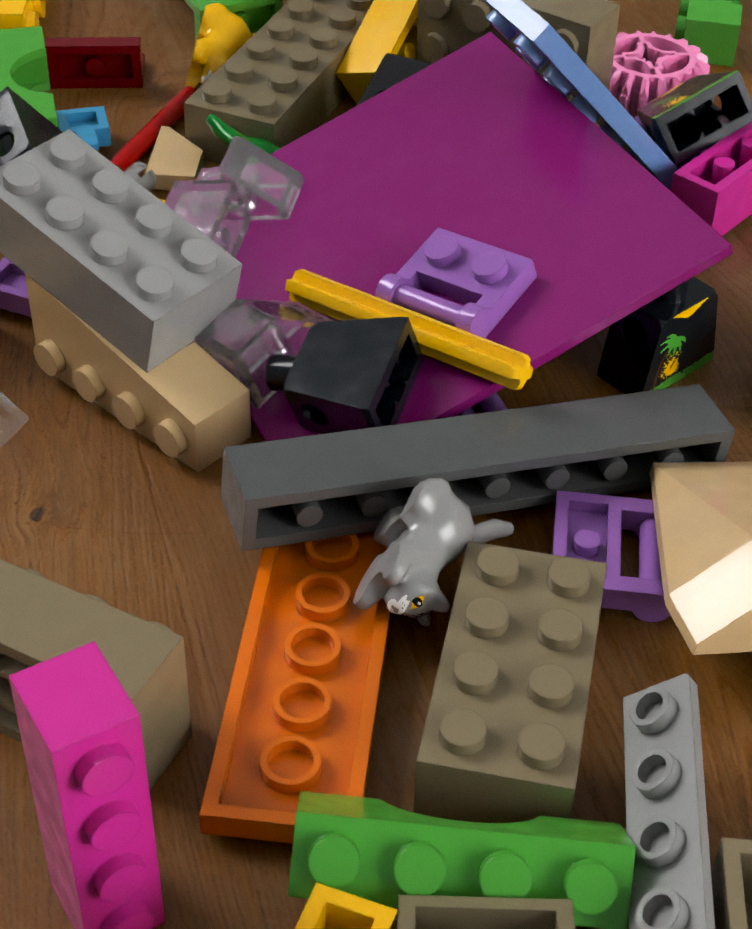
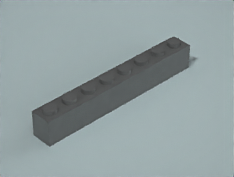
[220,384,735,551]

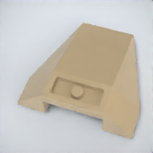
[649,461,752,655]

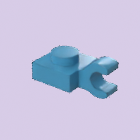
[56,106,112,151]

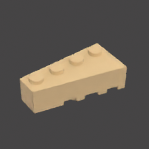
[25,273,252,473]

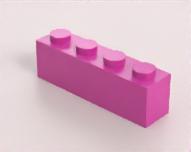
[670,122,752,236]
[8,641,166,929]

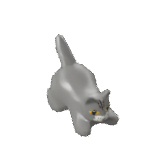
[353,478,514,626]

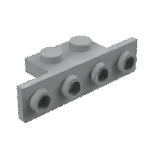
[623,674,715,929]

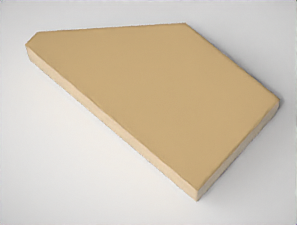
[145,126,204,192]

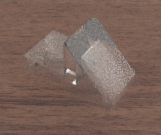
[184,136,305,221]

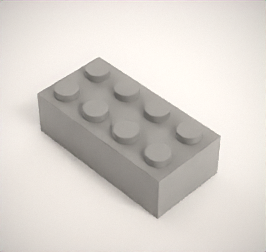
[0,129,242,373]

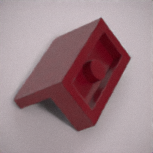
[45,37,146,89]

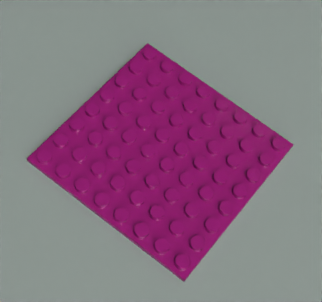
[173,31,733,442]

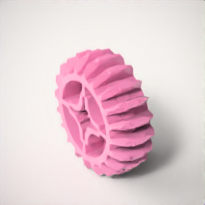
[609,30,710,118]

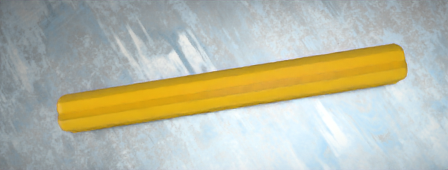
[285,269,534,390]

